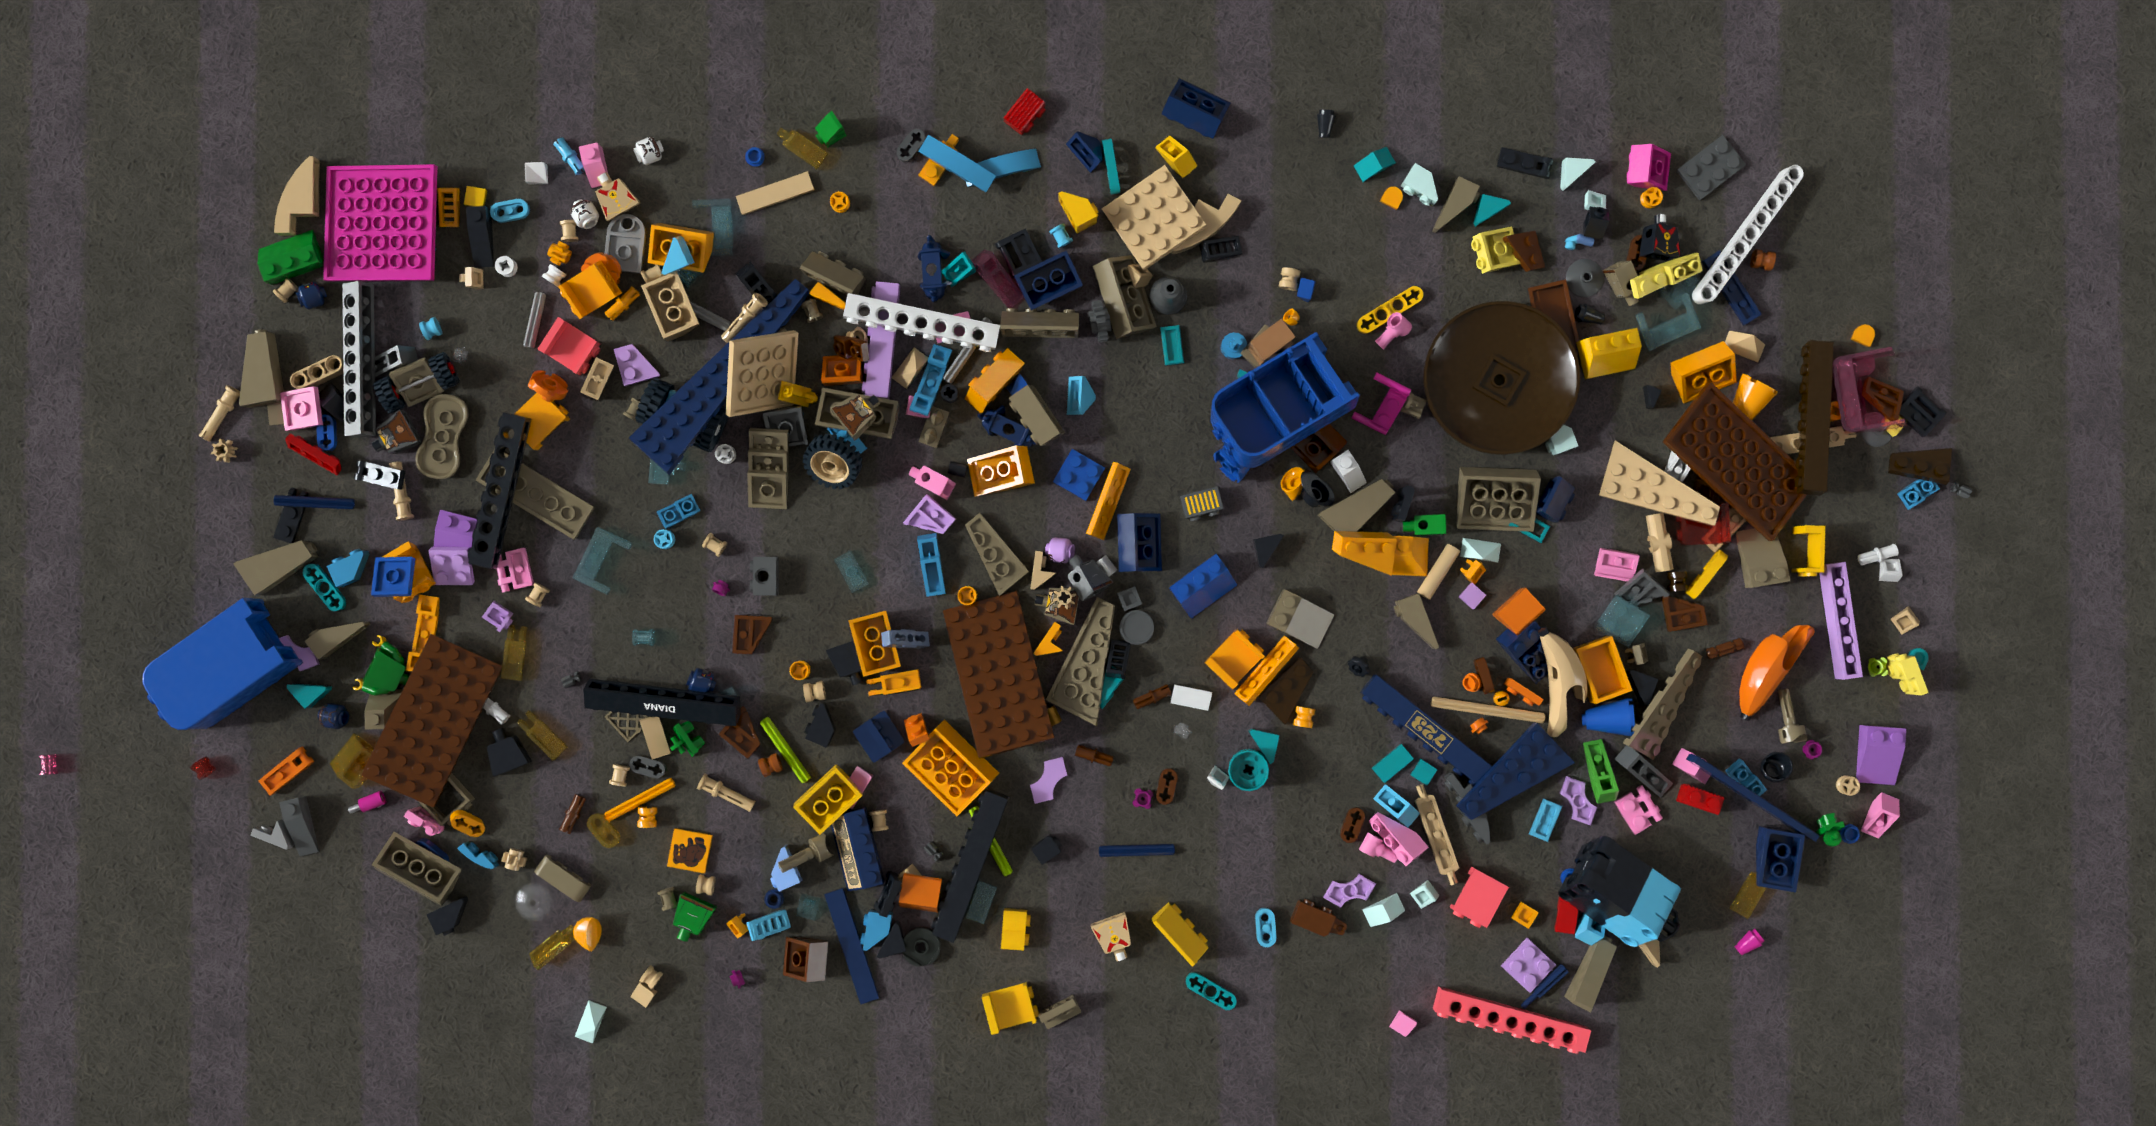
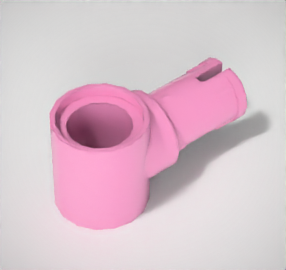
[1375,312,1412,350]
[1359,832,1398,863]

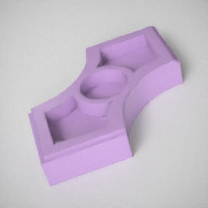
[279,635,320,671]
[1030,757,1067,804]
[1560,776,1597,826]
[1323,874,1376,907]

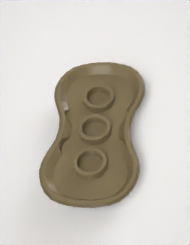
[415,394,469,479]

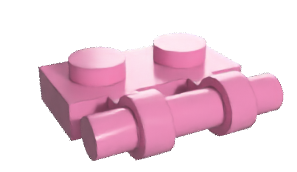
[494,548,534,593]
[1614,785,1663,835]
[404,806,444,836]

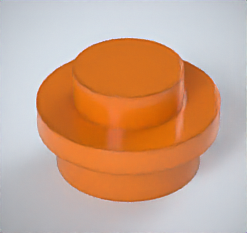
[1463,673,1481,692]
[1470,717,1489,734]

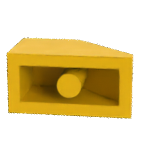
[1155,135,1197,178]

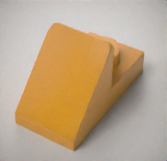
[1033,622,1063,656]

